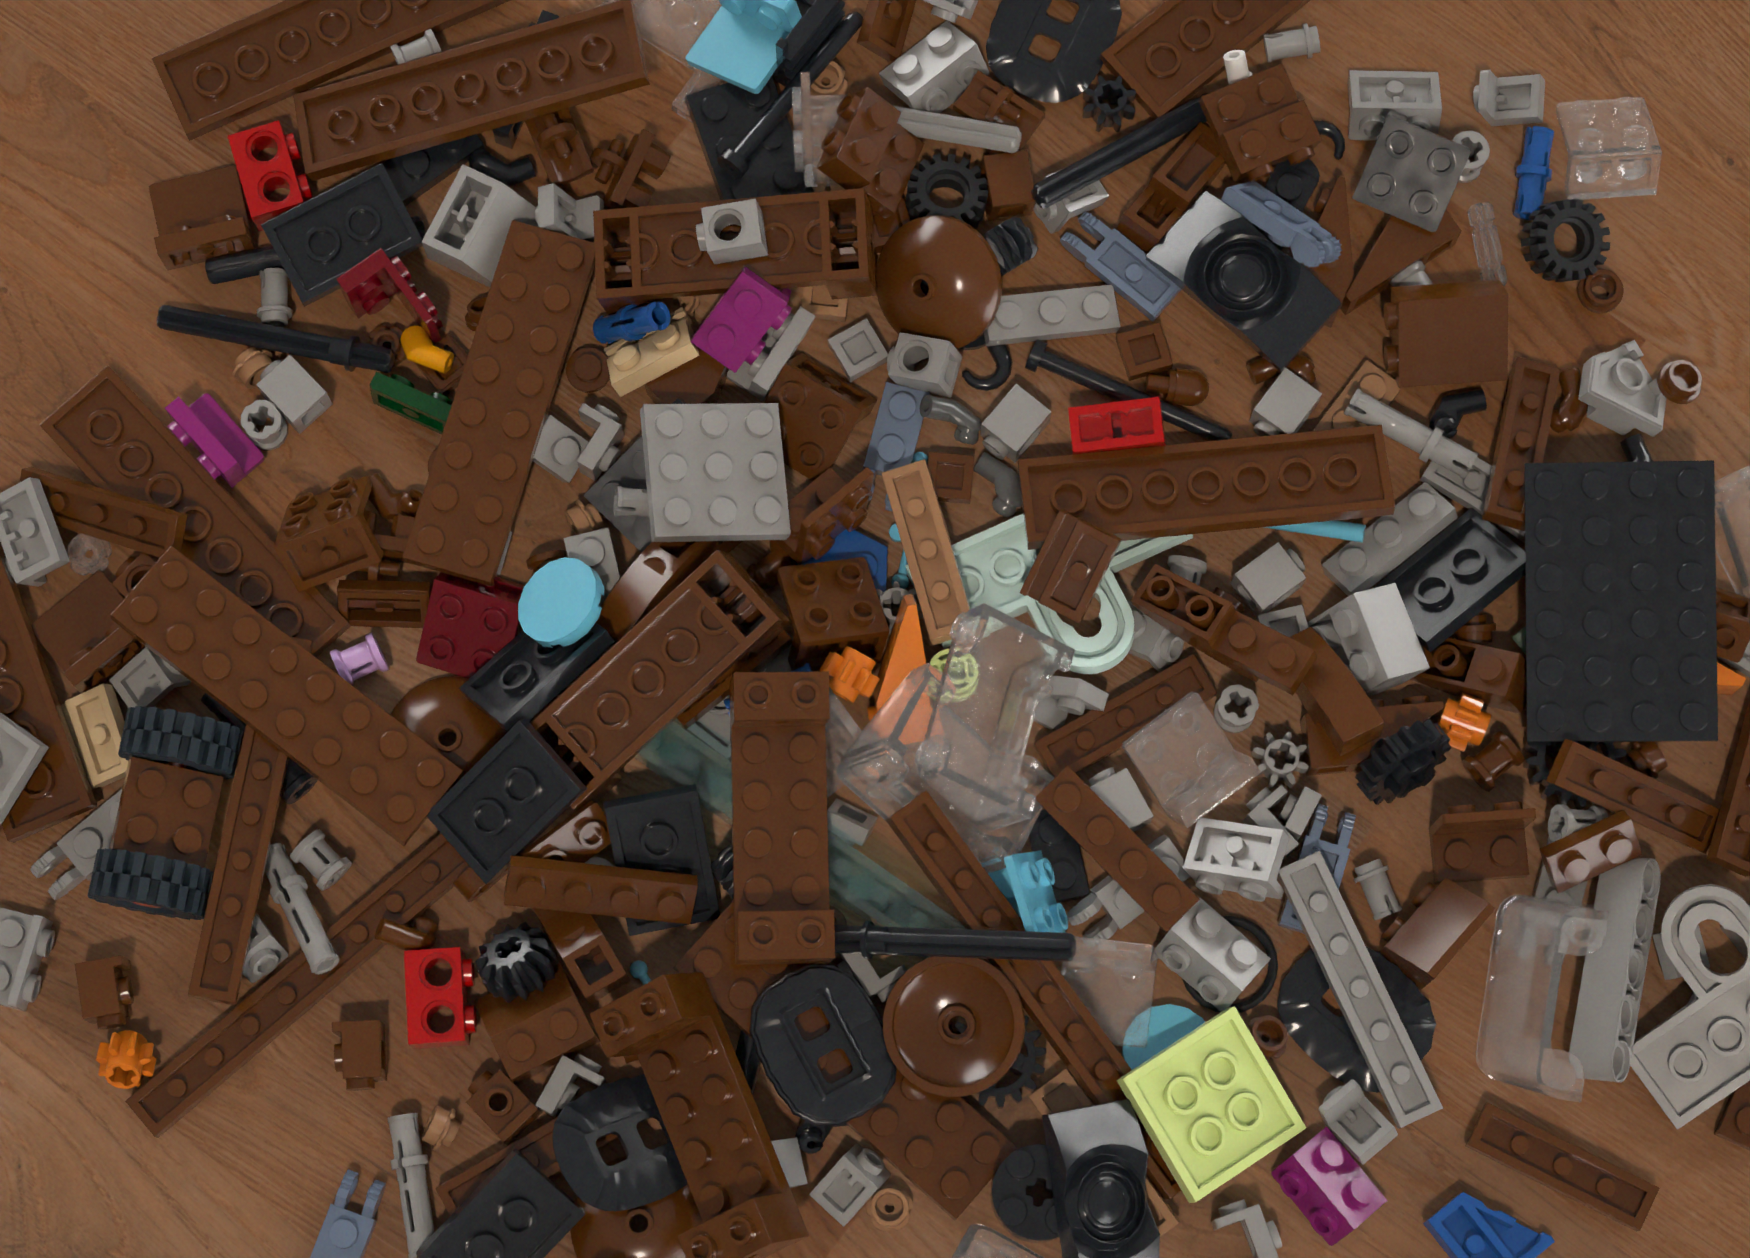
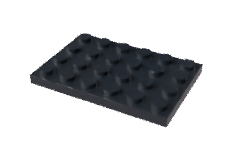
[1524,460,1718,742]

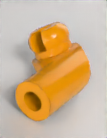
[400,325,454,374]

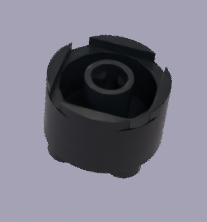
[990,1144,1060,1243]

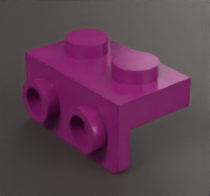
[691,266,792,373]
[165,393,265,488]
[1271,1127,1388,1246]

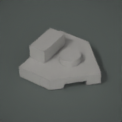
[1578,340,1667,437]

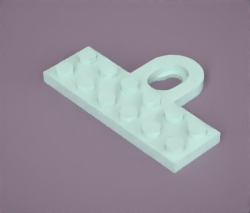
[905,514,1193,674]

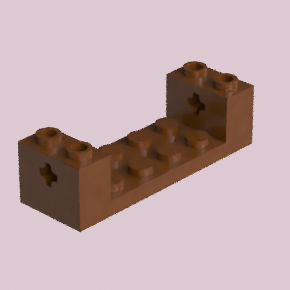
[593,188,877,315]
[531,550,792,810]
[729,671,835,965]
[590,972,809,1258]

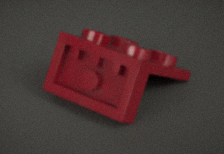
[336,248,443,345]
[416,572,525,678]

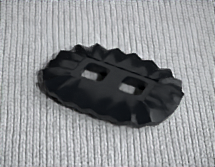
[986,0,1122,103]
[1277,945,1436,1093]
[749,964,897,1126]
[552,1074,688,1211]

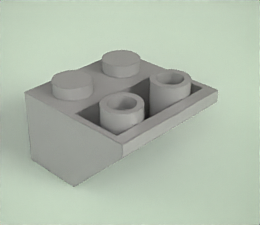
[422,164,538,287]
[1307,583,1430,697]

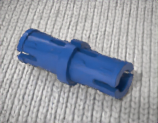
[1513,126,1554,221]
[593,302,671,344]

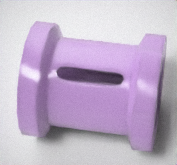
[330,633,389,686]

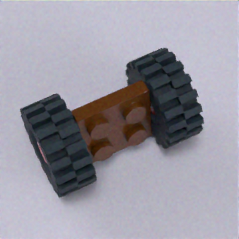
[87,706,243,920]

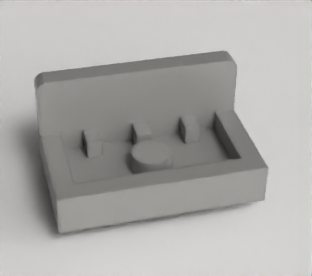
[879,20,989,113]
[1154,898,1271,1012]

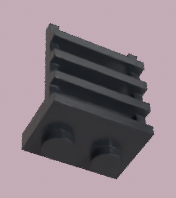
[772,0,845,87]

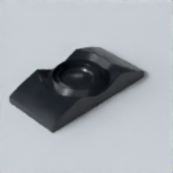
[1145,191,1342,372]
[1042,1099,1160,1258]

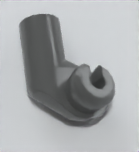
[919,395,982,445]
[973,452,1022,517]

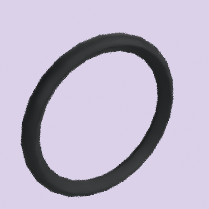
[1182,915,1278,1013]

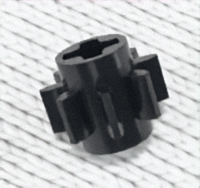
[1082,76,1136,133]

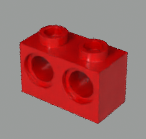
[227,120,313,231]
[1068,397,1166,454]
[404,947,477,1049]

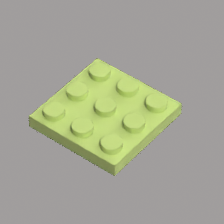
[1117,1006,1306,1203]

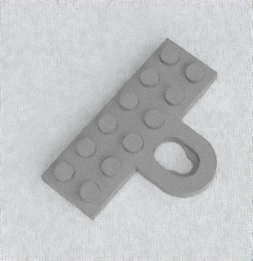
[1630,884,1750,1130]

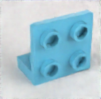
[685,0,802,94]
[985,850,1068,933]

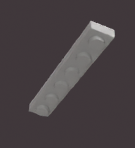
[1278,851,1443,1129]

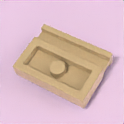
[604,307,699,397]
[61,684,128,790]

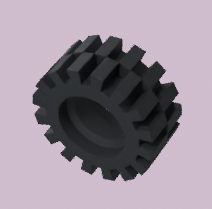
[905,154,988,229]
[1521,199,1611,282]

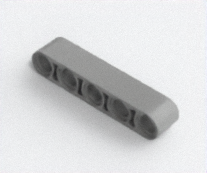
[1568,857,1661,1083]

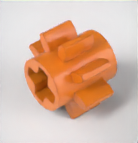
[819,646,880,704]
[1437,692,1491,752]
[96,1030,157,1089]

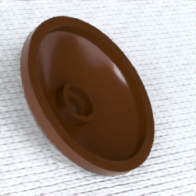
[876,215,1002,349]
[390,676,507,781]
[883,957,1025,1097]
[570,1156,703,1258]

